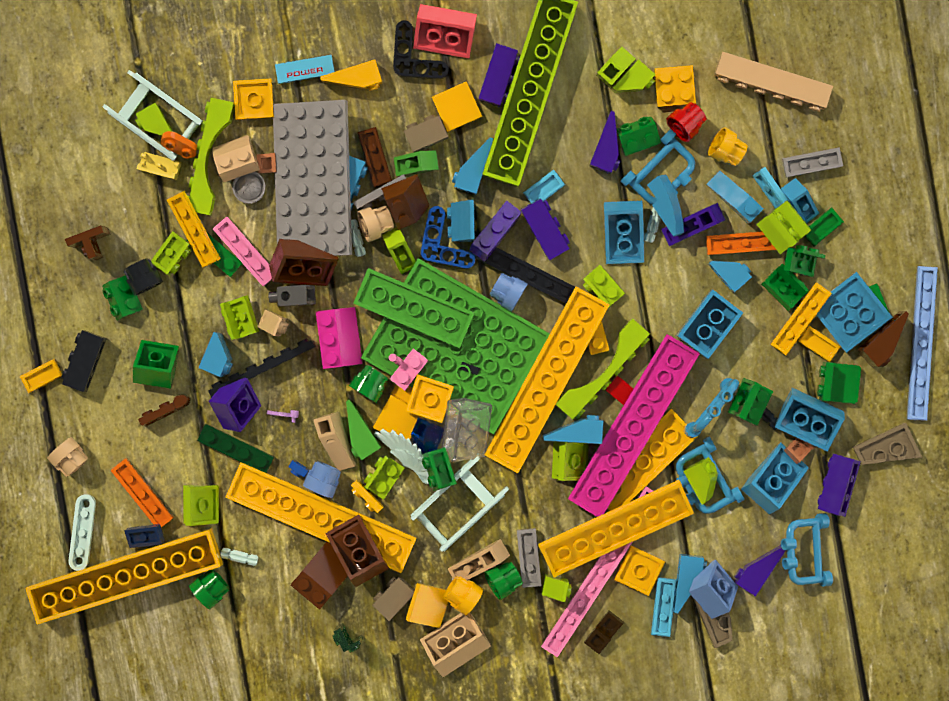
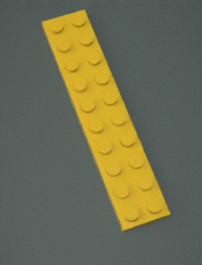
[485,286,610,473]
[225,462,417,573]

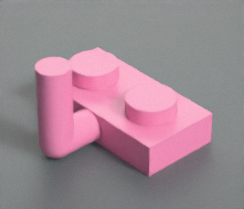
[389,349,429,391]

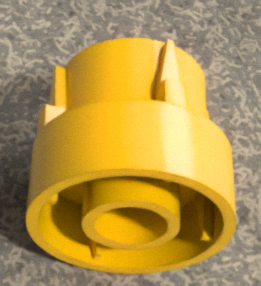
[708,127,748,166]
[443,576,483,616]

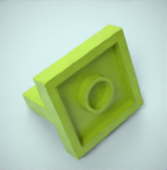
[756,200,811,254]
[552,441,589,481]
[183,485,219,526]

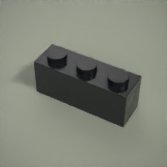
[61,330,107,392]

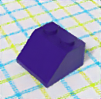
[209,378,262,432]

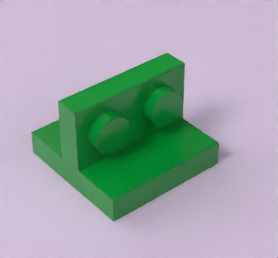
[728,378,773,426]

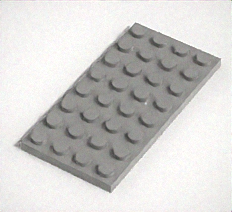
[273,100,352,256]

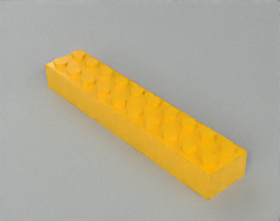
[25,528,223,625]

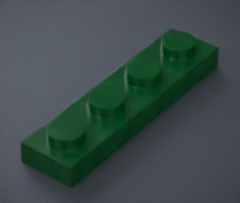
[197,423,275,473]

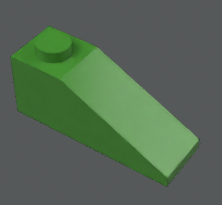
[346,399,382,460]

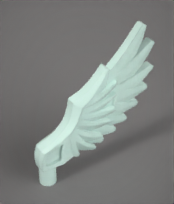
[374,429,429,484]

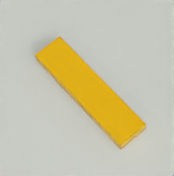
[167,191,221,268]
[771,282,832,355]

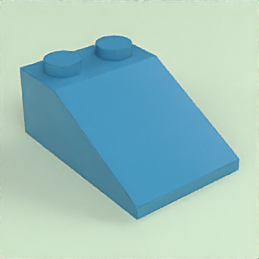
[447,200,475,242]
[604,201,644,264]
[543,415,603,444]
[741,443,809,514]

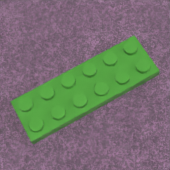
[353,268,475,348]

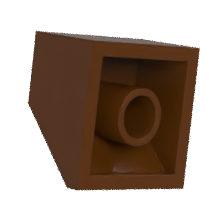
[381,174,430,230]

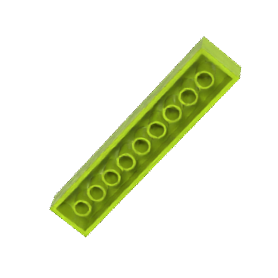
[482,0,578,188]

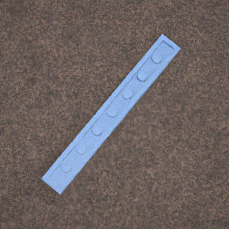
[907,266,938,421]

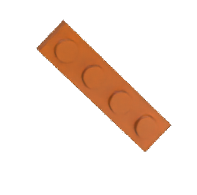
[706,232,776,255]
[110,458,174,528]

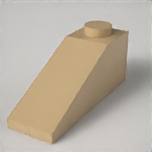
[448,539,510,580]

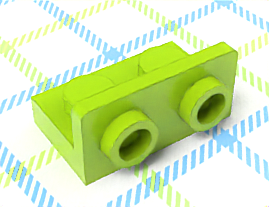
[582,265,625,308]
[364,455,405,500]

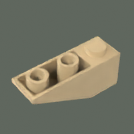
[258,309,289,336]
[313,411,356,470]

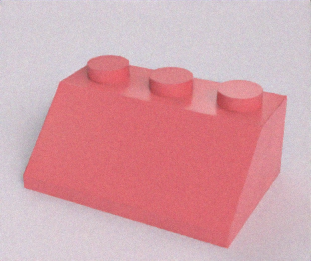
[413,4,477,59]

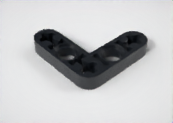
[393,20,449,79]

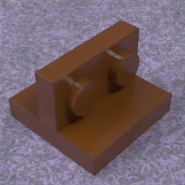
[65,225,111,260]

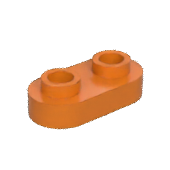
[161,131,197,159]

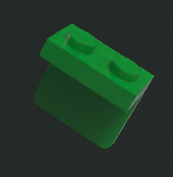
[817,362,861,404]

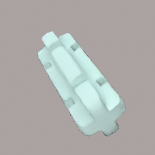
[644,207,661,243]
[351,219,366,257]
[220,548,258,566]

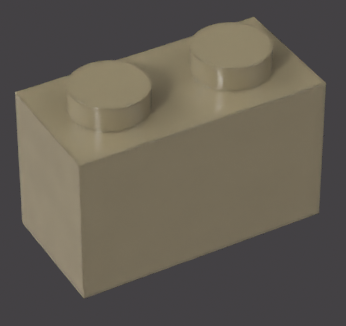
[404,114,449,153]
[372,575,415,621]

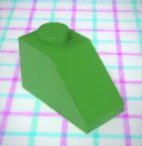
[394,150,439,176]

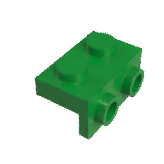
[616,116,661,156]
[784,245,826,277]
[761,264,809,311]
[102,275,143,321]
[422,447,457,491]

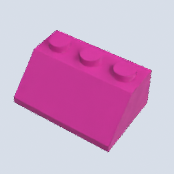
[316,307,363,369]

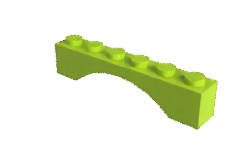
[187,98,235,216]
[556,318,650,420]

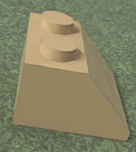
[212,135,260,182]

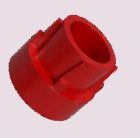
[666,102,707,142]

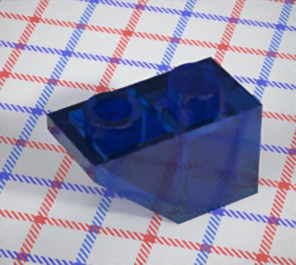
[411,417,446,454]

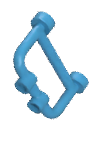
[620,129,695,204]
[684,378,739,438]
[676,436,745,514]
[781,513,833,587]

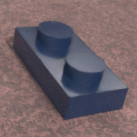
[124,524,165,548]

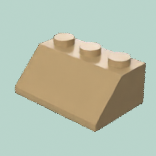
[420,612,491,677]

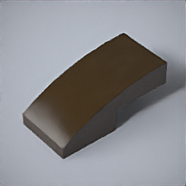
[584,610,624,654]

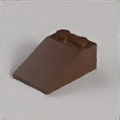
[269,239,339,286]
[856,311,909,368]
[325,514,389,587]
[291,542,348,610]

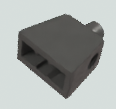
[268,285,316,306]

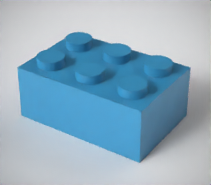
[676,290,743,359]

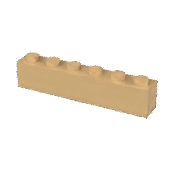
[714,52,833,112]

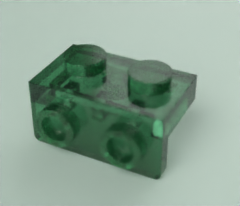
[332,623,363,653]

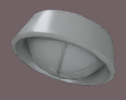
[232,172,266,204]

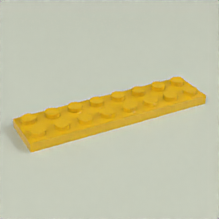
[538,480,694,577]

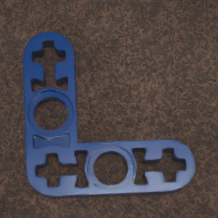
[421,206,475,268]

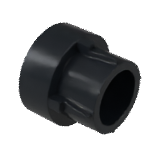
[124,258,163,296]

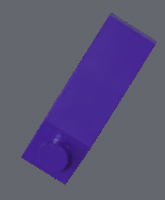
[589,111,620,174]
[661,203,725,246]
[734,545,786,596]

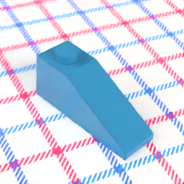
[452,137,494,195]
[706,170,764,224]
[673,554,707,613]

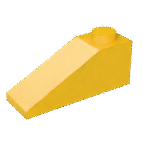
[320,60,383,91]

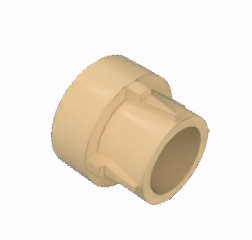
[357,206,394,242]
[47,437,88,477]

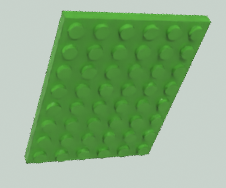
[361,258,550,434]

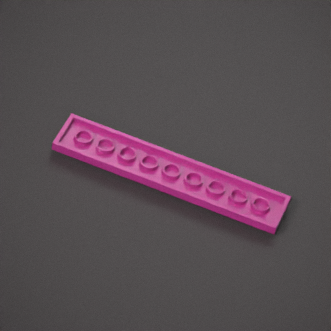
[568,334,700,517]

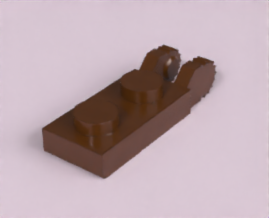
[138,394,191,427]

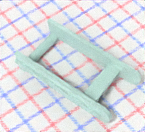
[102,70,202,161]
[411,455,509,552]

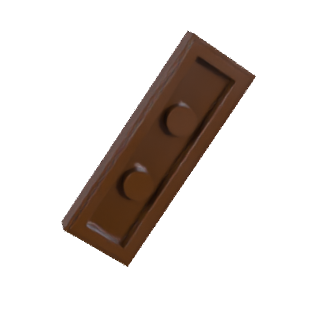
[357,127,392,188]

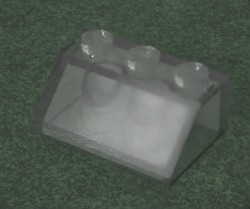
[442,398,492,462]

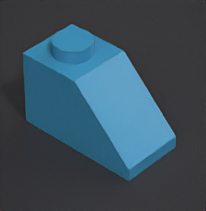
[781,178,819,223]
[708,261,752,293]

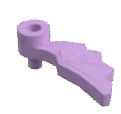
[267,410,299,423]

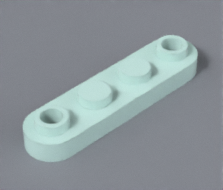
[69,494,96,571]

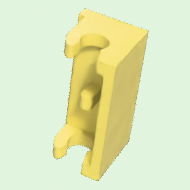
[137,152,182,180]

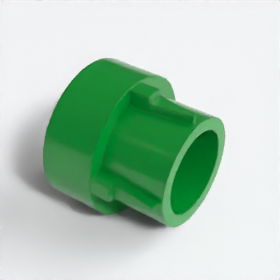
[349,365,388,403]
[484,562,523,600]
[189,570,229,610]

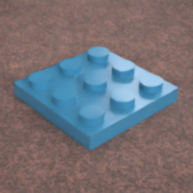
[817,272,892,353]

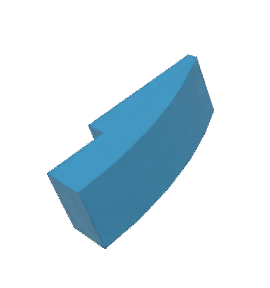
[647,174,684,237]

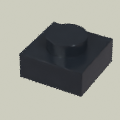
[460,362,480,375]

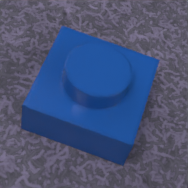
[288,459,310,478]

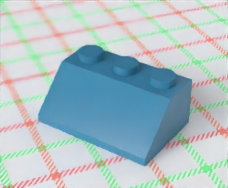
[775,388,845,452]

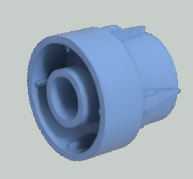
[489,273,528,312]
[303,461,341,498]

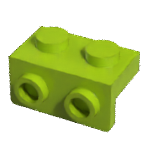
[151,231,192,276]
[220,295,260,340]

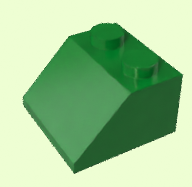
[133,340,179,389]

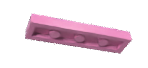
[213,217,272,287]

